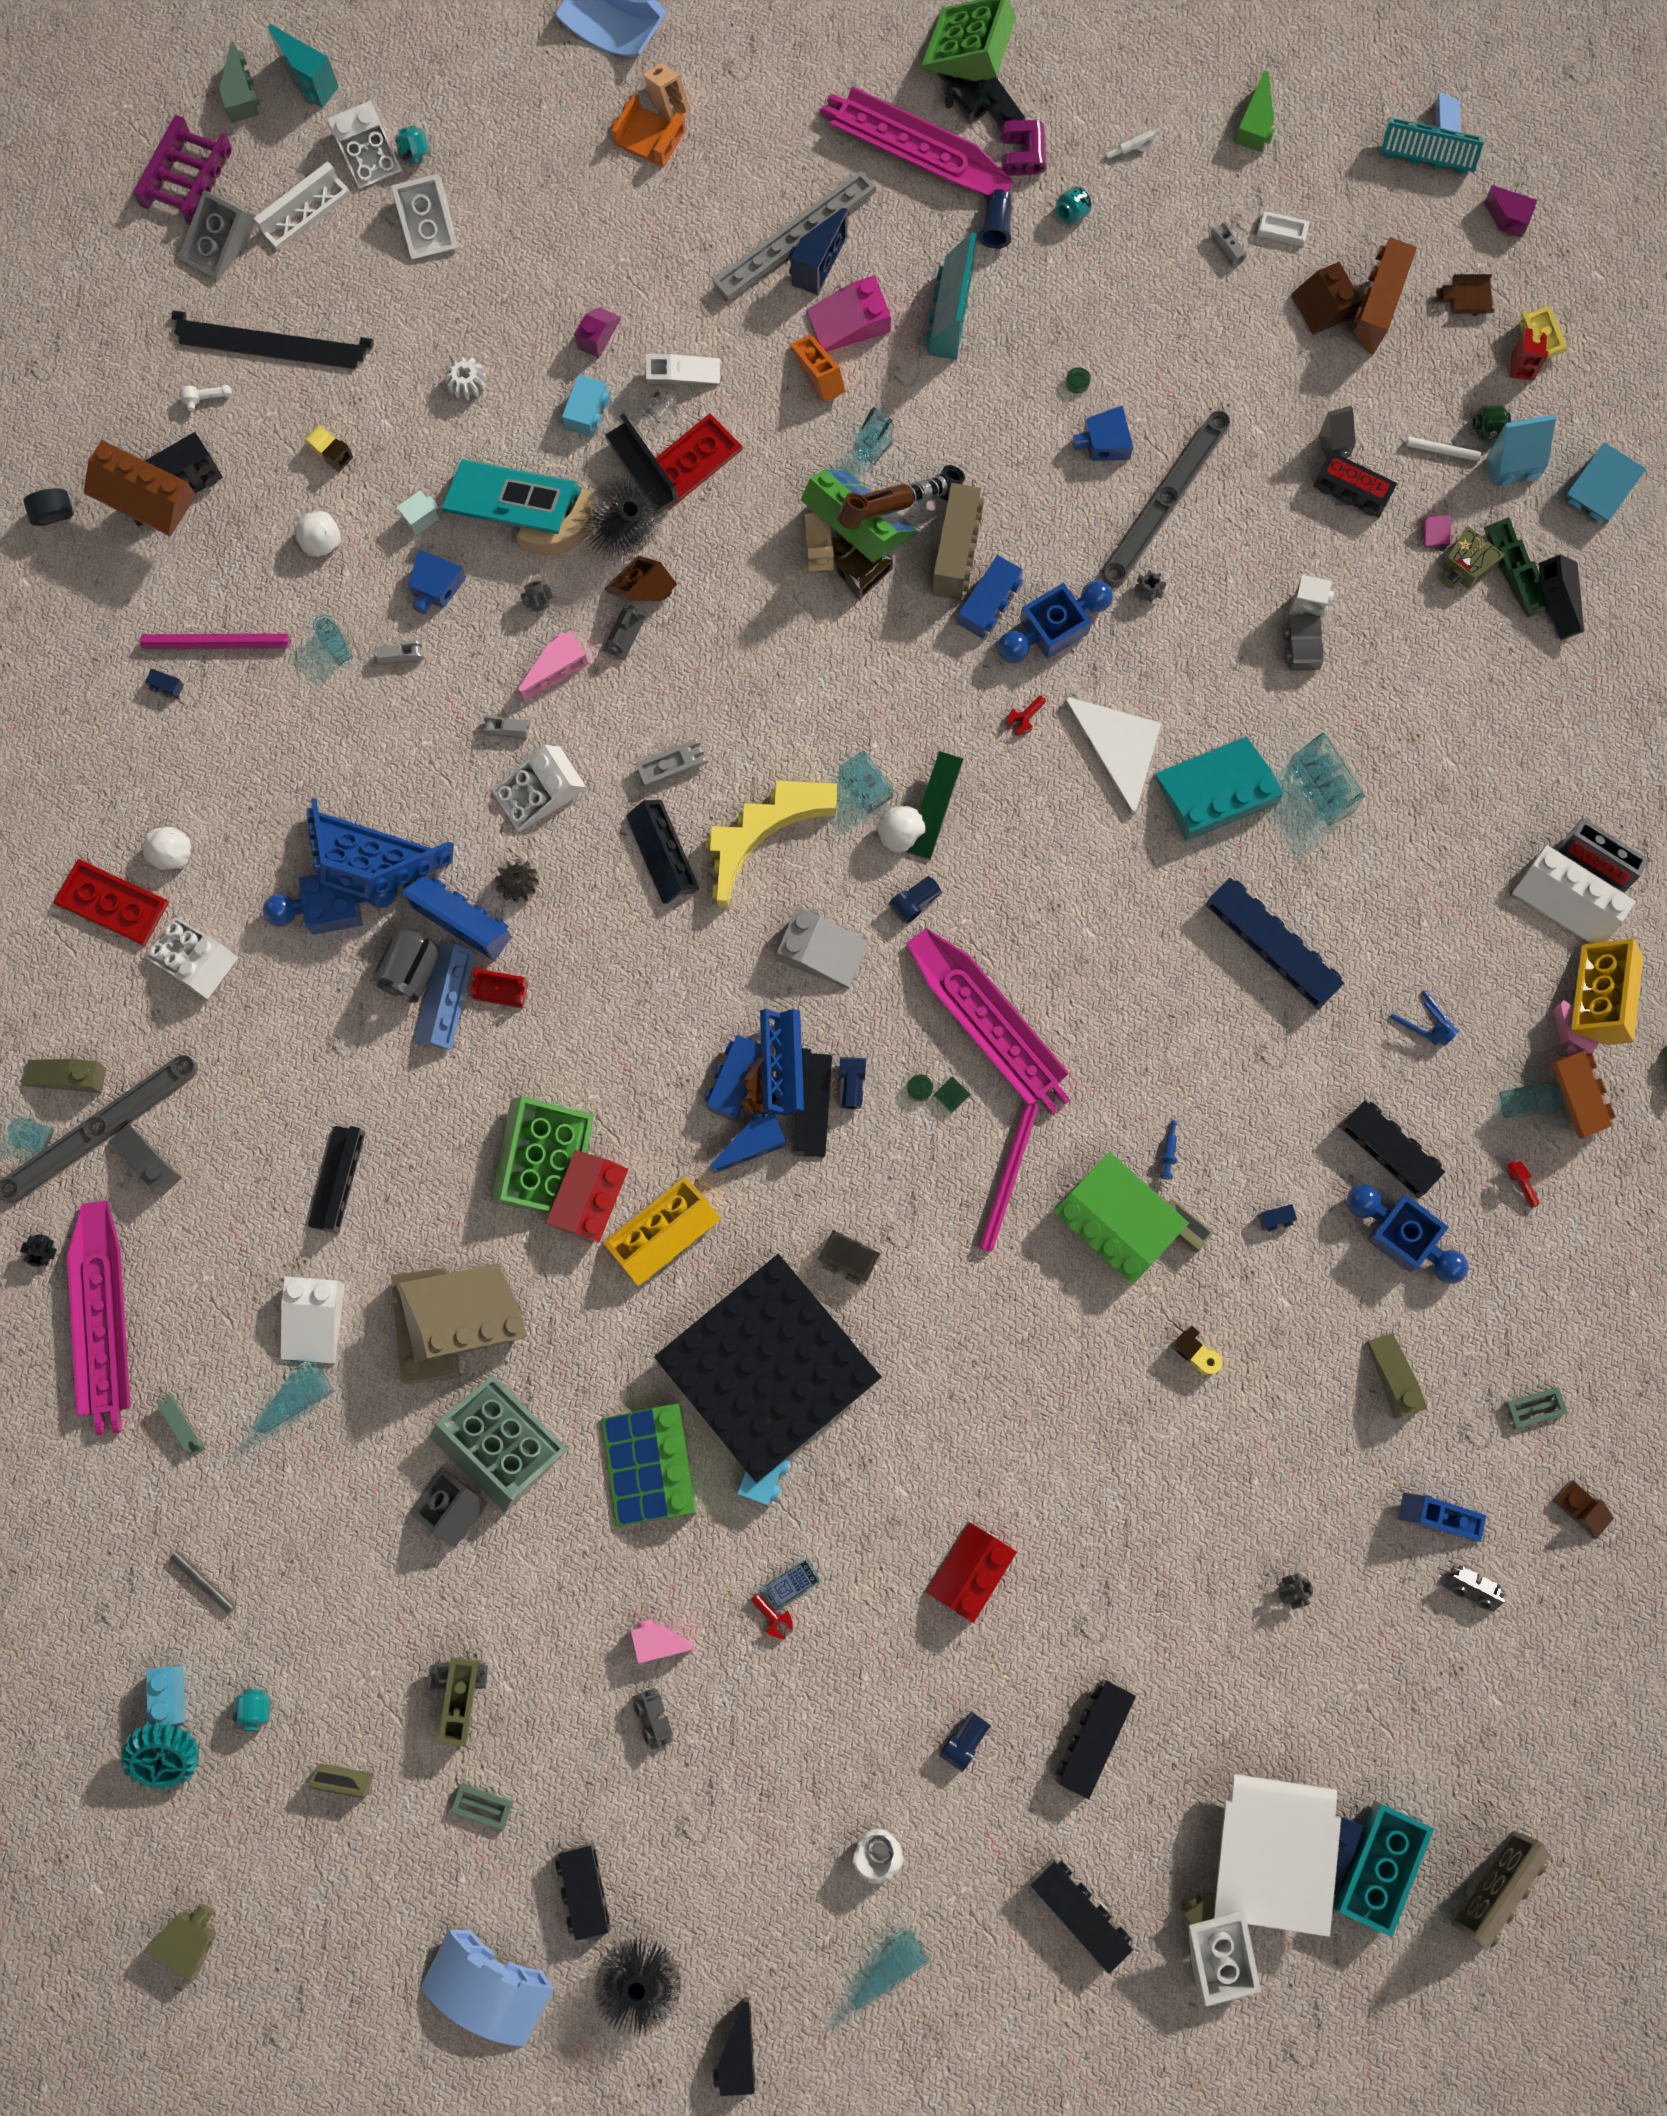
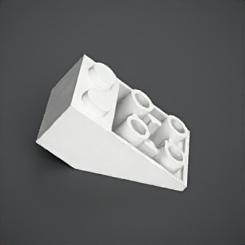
[327,100,402,189]
[492,745,586,832]
[145,917,238,999]

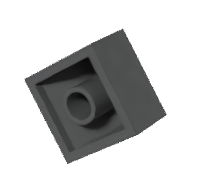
[410,1467,488,1548]

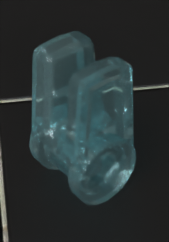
[313,615,353,666]

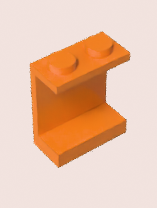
[611,93,686,168]

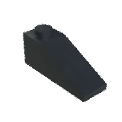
[713,1997,756,2096]

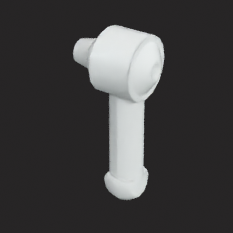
[179,385,232,411]

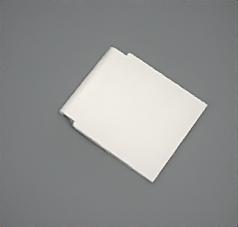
[1214,1774,1341,1937]

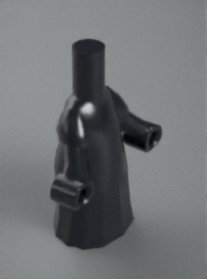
[937,73,991,123]

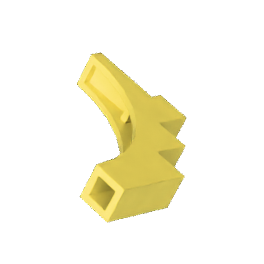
[706,781,837,908]

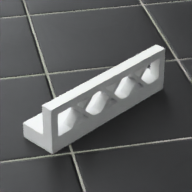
[254,161,351,251]

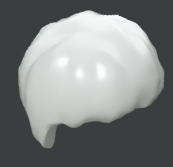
[295,511,341,557]
[878,806,925,853]
[142,827,192,870]
[853,1829,904,1884]

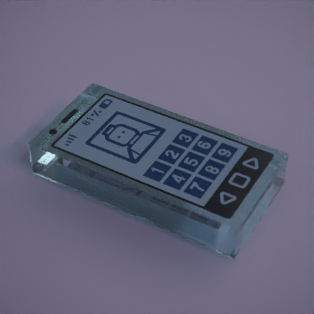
[761,1558,821,1611]

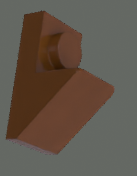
[1553,1480,1614,1539]

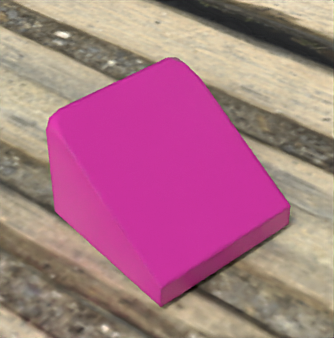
[1422,515,1451,547]

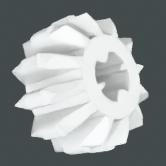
[444,356,487,401]

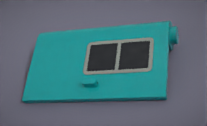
[442,459,582,534]

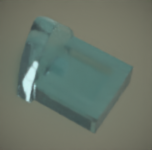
[8,1117,54,1153]

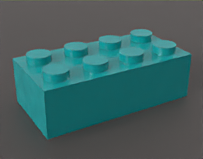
[1333,1800,1434,1937]

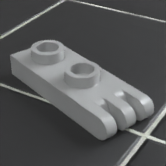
[635,739,708,788]

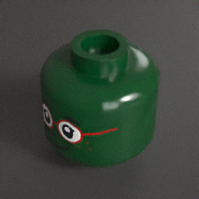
[1472,406,1511,439]

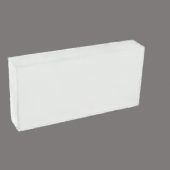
[1257,211,1310,247]

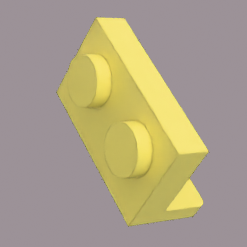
[1518,305,1567,359]

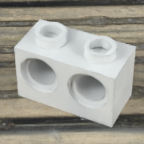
[1288,575,1334,618]

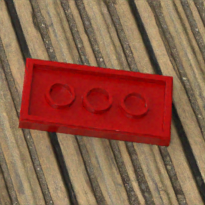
[655,413,743,510]
[53,859,169,947]

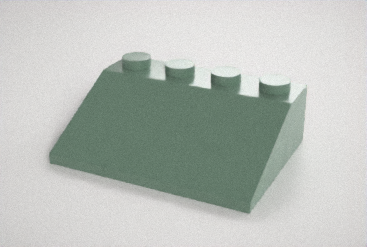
[429,1375,568,1512]

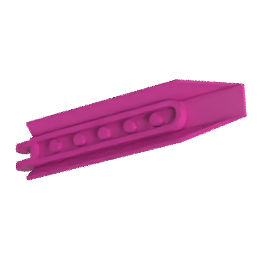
[820,86,1014,196]
[906,928,1070,1115]
[67,1200,131,1436]

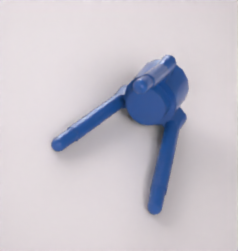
[1390,990,1459,1046]

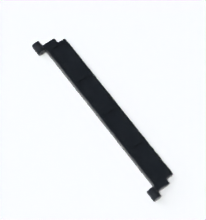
[172,310,374,369]

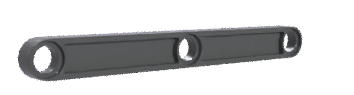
[1103,411,1230,588]
[0,1055,198,1203]

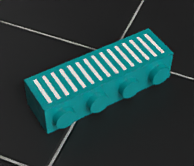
[1381,117,1484,174]

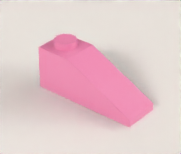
[518,631,588,701]

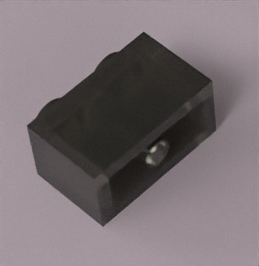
[818,1230,880,1286]

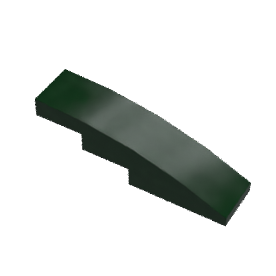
[1484,517,1549,617]
[907,751,963,860]

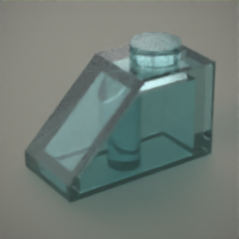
[855,406,893,465]
[1499,1082,1565,1118]

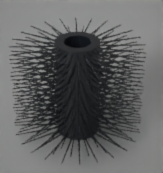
[579,474,665,561]
[593,1937,681,2038]

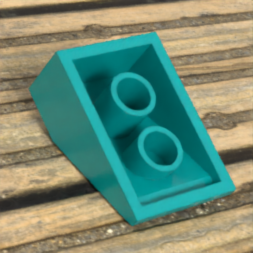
[268,24,339,108]

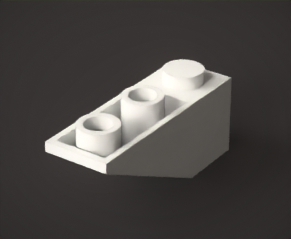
[646,354,720,384]

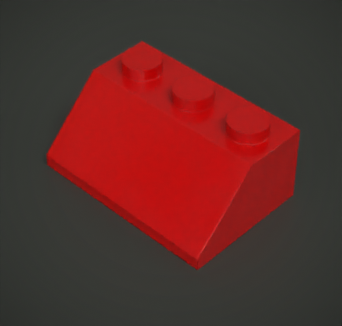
[545,1150,629,1243]
[926,1522,1017,1624]

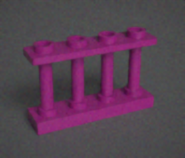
[133,114,232,225]

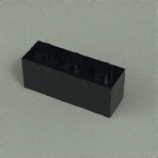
[555,1842,611,1941]

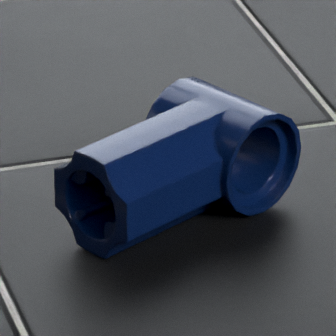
[888,875,942,924]
[839,1057,866,1110]
[939,1711,991,1772]

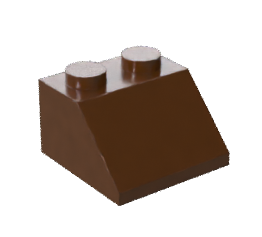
[1291,261,1362,335]

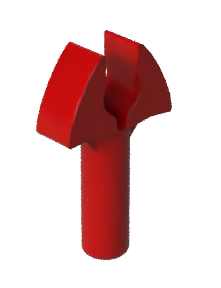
[1007,695,1046,736]
[1507,1160,1540,1208]
[751,1594,793,1639]

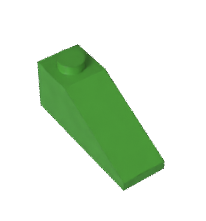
[1235,70,1275,152]

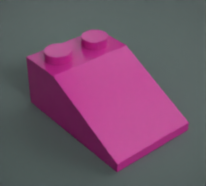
[807,275,891,352]

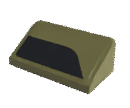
[1168,1199,1213,1253]
[308,1764,373,1798]

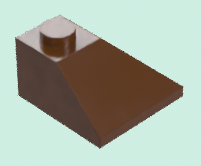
[604,555,678,601]

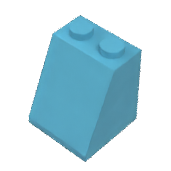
[1566,442,1646,524]

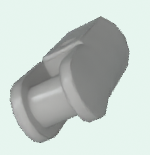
[1210,222,1247,266]
[376,641,424,665]
[482,716,529,738]

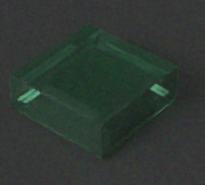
[934,1076,971,1114]

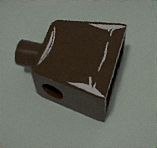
[833,539,893,600]

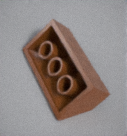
[1353,237,1417,355]
[84,440,196,537]

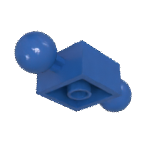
[998,580,1113,663]
[263,874,398,935]
[1346,1184,1469,1284]

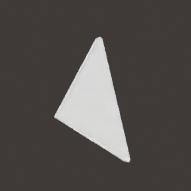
[1066,697,1161,814]

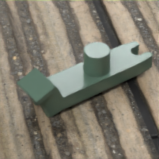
[156,1394,205,1457]

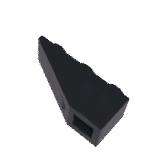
[1539,554,1584,640]

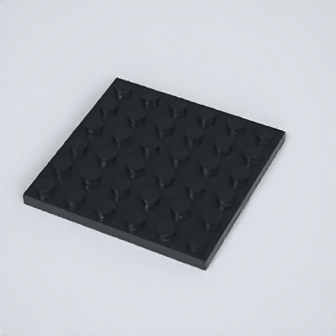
[654,1253,882,1484]

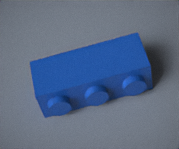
[957,555,1024,639]
[704,1035,761,1122]

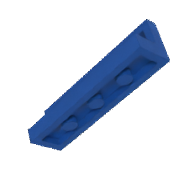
[760,1009,804,1116]

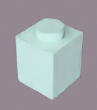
[397,490,439,536]

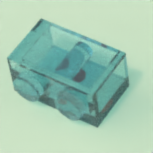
[838,750,893,814]

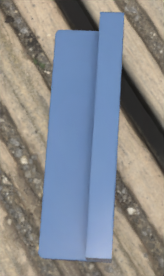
[414,943,475,1050]

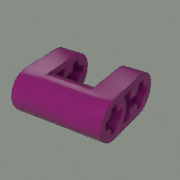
[1000,120,1047,176]

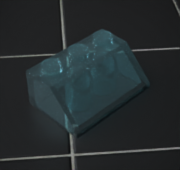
[1288,732,1365,827]

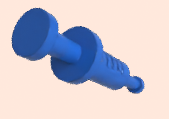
[1160,1120,1177,1180]

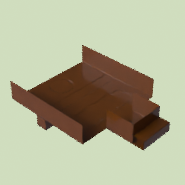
[1436,274,1495,316]
[742,1054,777,1115]

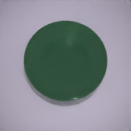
[1066,367,1091,394]
[907,1074,933,1102]

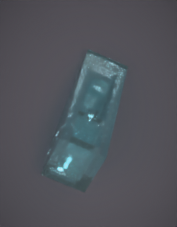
[255,1361,334,1433]
[854,1927,929,2010]

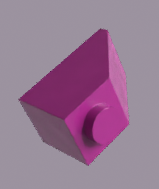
[1484,185,1538,238]
[574,307,621,358]

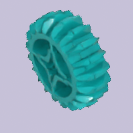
[121,1721,199,1792]

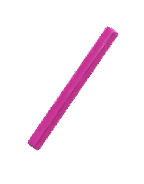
[140,633,290,649]
[979,1103,1039,1252]

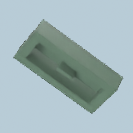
[1505,1387,1568,1429]
[451,1783,514,1830]

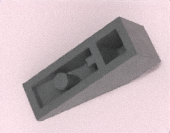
[109,1123,182,1196]

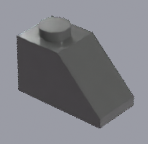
[1318,406,1356,459]

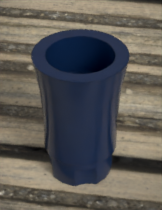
[978,189,1012,249]

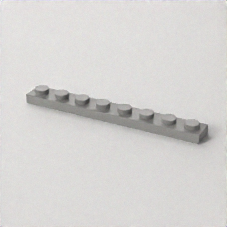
[713,171,876,301]

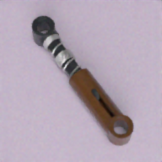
[837,465,965,530]

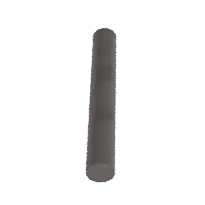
[170,1551,236,1614]

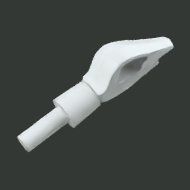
[1106,127,1160,159]

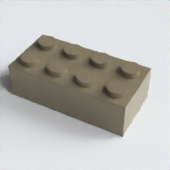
[932,483,984,600]
[391,1268,460,1385]

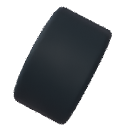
[23,488,74,526]

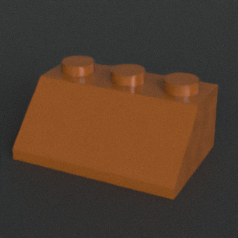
[1552,1048,1616,1139]

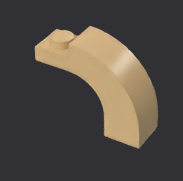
[516,488,596,555]
[805,513,834,572]

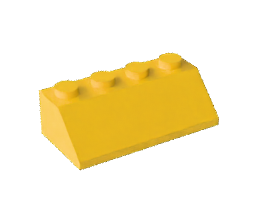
[1571,939,1643,1045]
[603,1176,721,1286]

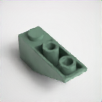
[219,42,260,123]

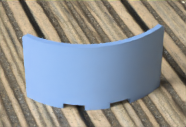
[555,0,667,57]
[422,1930,554,2046]

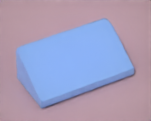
[1435,93,1461,132]

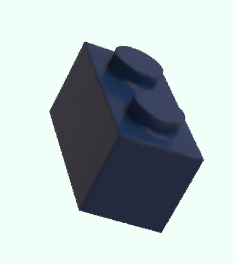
[145,669,184,699]
[1258,1204,1297,1232]

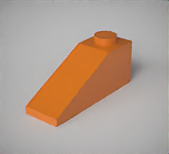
[790,334,846,402]

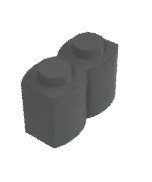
[1283,616,1323,670]

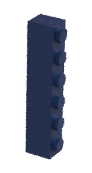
[1205,878,1344,1011]

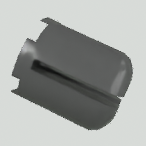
[370,930,440,1004]

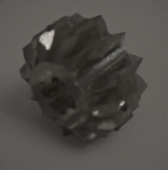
[495,859,539,903]

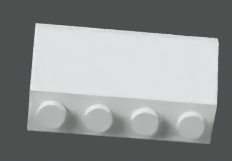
[1511,845,1636,944]

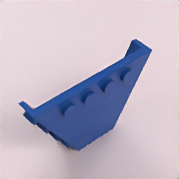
[306,798,454,899]

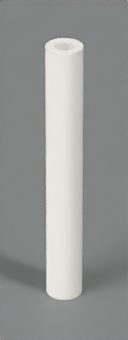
[1406,437,1481,461]

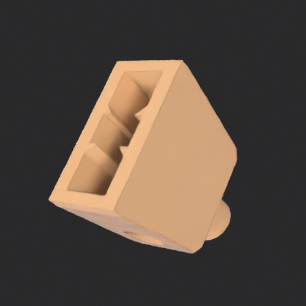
[643,63,691,123]

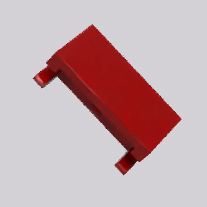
[1510,328,1549,380]
[470,968,528,1009]

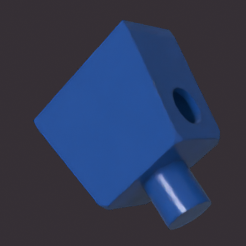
[1072,406,1133,461]
[408,550,466,614]

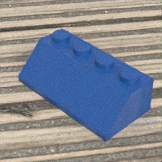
[402,876,512,961]

